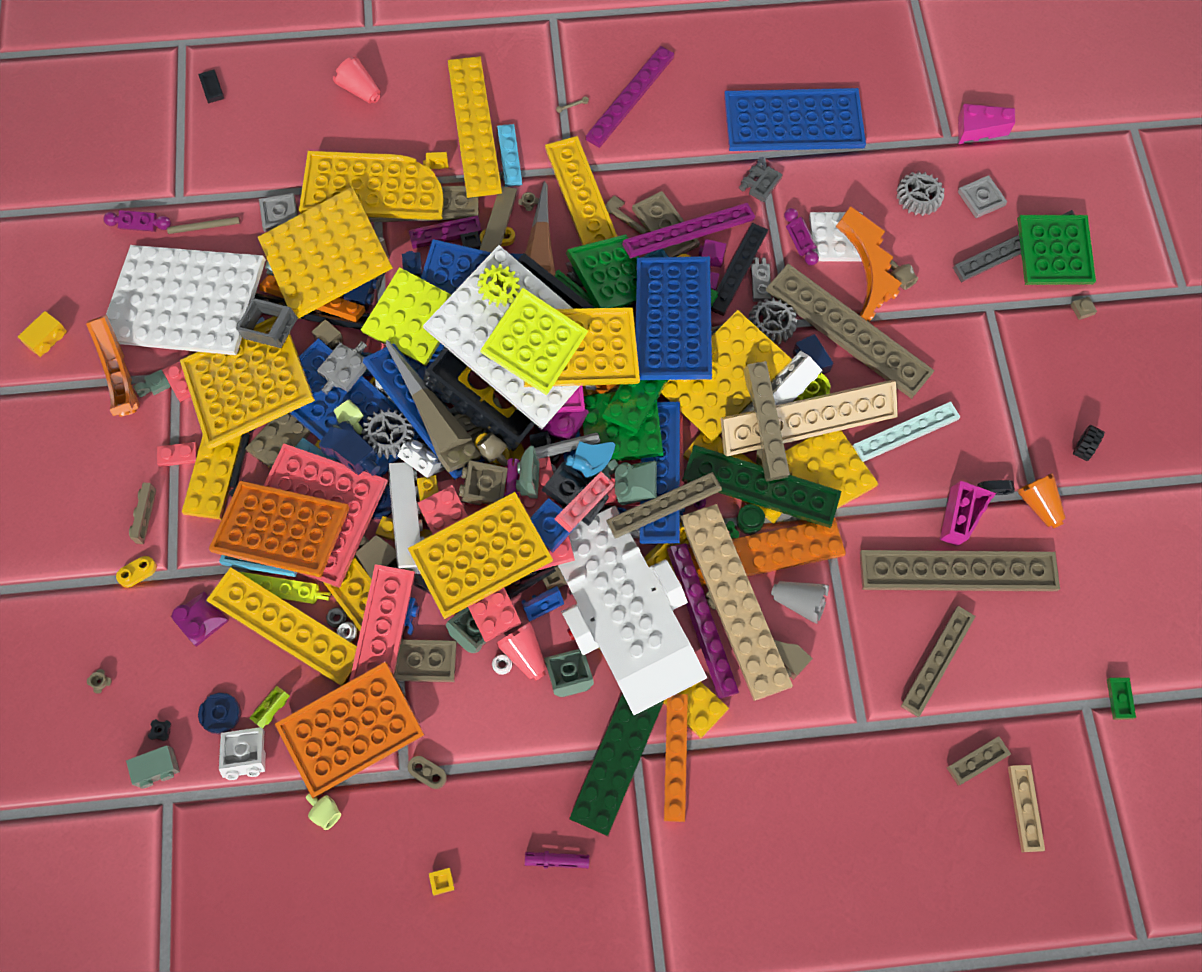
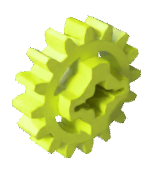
[477,264,520,307]

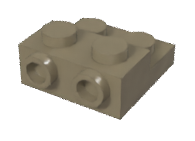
[458,460,508,505]

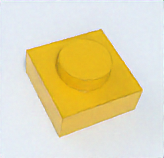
[429,868,455,896]

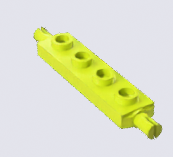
[239,571,331,604]

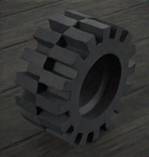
[1073,425,1105,461]

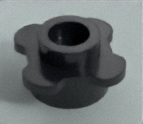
[148,719,171,741]

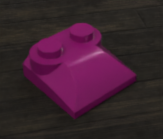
[537,409,589,441]
[171,592,229,647]

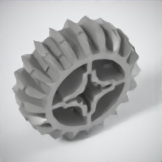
[896,171,944,216]
[748,297,797,345]
[362,408,415,460]

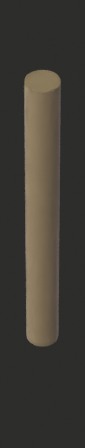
[167,217,240,234]

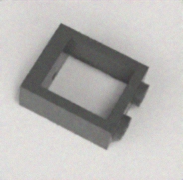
[236,298,298,348]

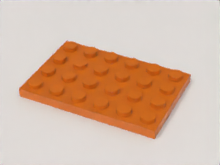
[209,481,350,578]
[275,662,425,798]

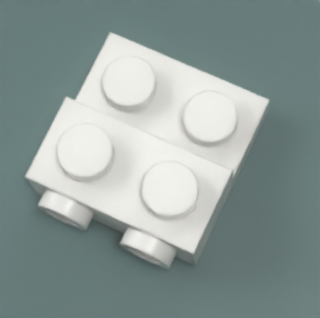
[397,440,446,478]
[219,727,266,780]

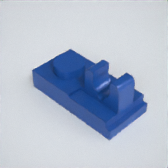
[522,586,564,622]

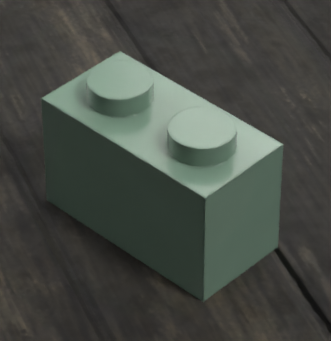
[126,745,180,789]

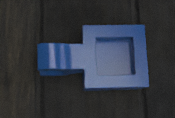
[404,597,419,635]

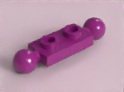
[784,208,819,265]
[103,210,171,232]

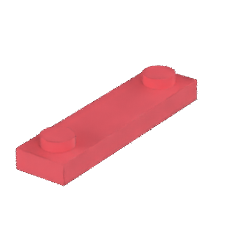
[555,472,615,533]

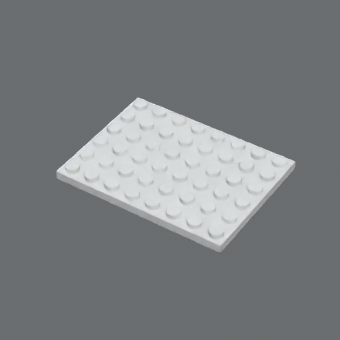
[106,245,266,355]
[423,245,580,429]

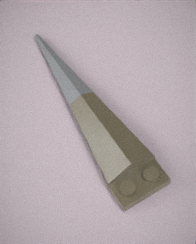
[385,340,482,473]

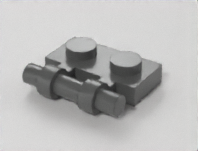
[739,162,783,202]

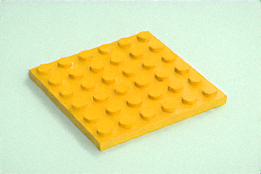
[258,187,393,319]
[180,316,315,450]

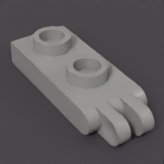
[751,257,772,302]

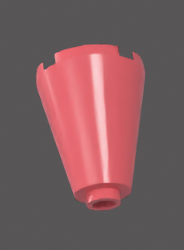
[333,56,380,104]
[496,622,547,681]

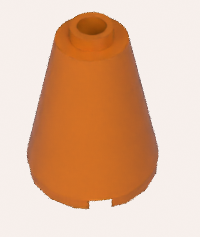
[1017,473,1066,529]

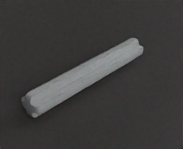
[524,433,600,459]

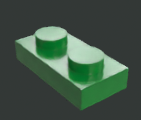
[1107,678,1136,720]

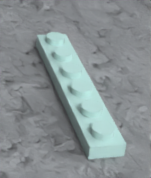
[853,402,960,462]

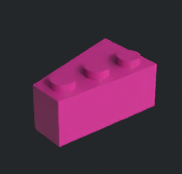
[958,104,1015,144]
[940,481,996,546]

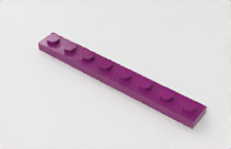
[586,46,674,148]
[622,203,755,258]
[667,543,739,699]

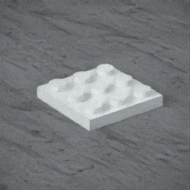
[809,212,863,261]

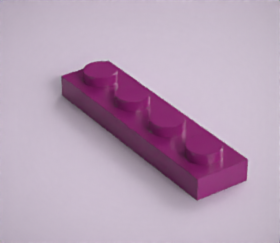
[408,215,482,249]

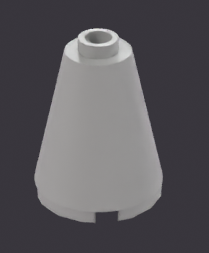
[771,581,829,624]

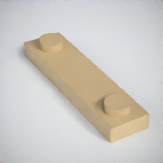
[1008,765,1045,852]

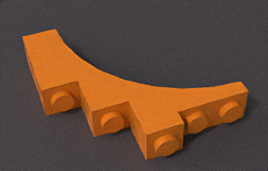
[835,206,902,322]
[86,315,140,417]

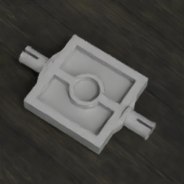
[317,341,367,394]

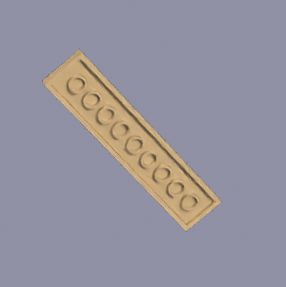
[721,380,898,456]
[680,504,793,701]

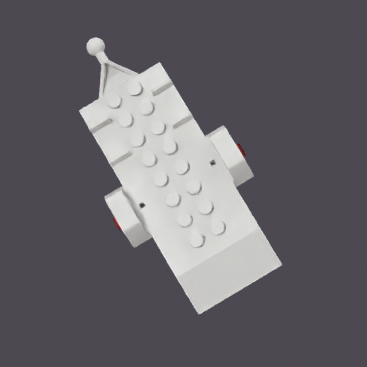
[558,506,707,715]

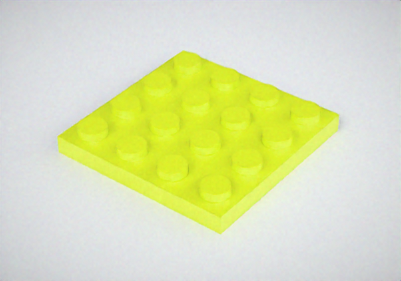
[361,267,451,366]
[480,288,588,395]

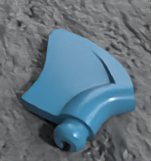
[566,441,615,479]

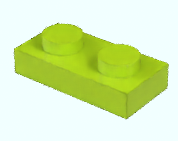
[249,686,290,729]

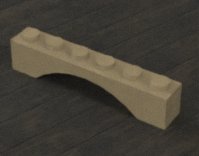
[743,361,790,481]
[706,591,813,680]

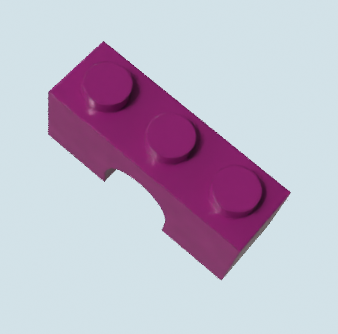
[698,239,727,290]

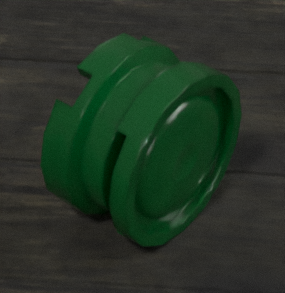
[736,504,765,535]

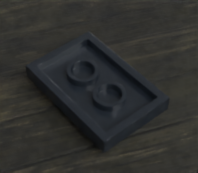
[542,462,609,526]

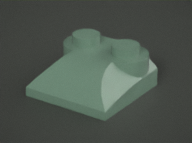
[516,446,540,498]
[615,461,657,506]
[446,607,488,653]
[544,649,594,697]

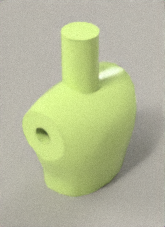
[334,399,364,435]
[306,793,341,830]

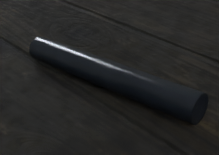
[229,433,250,488]

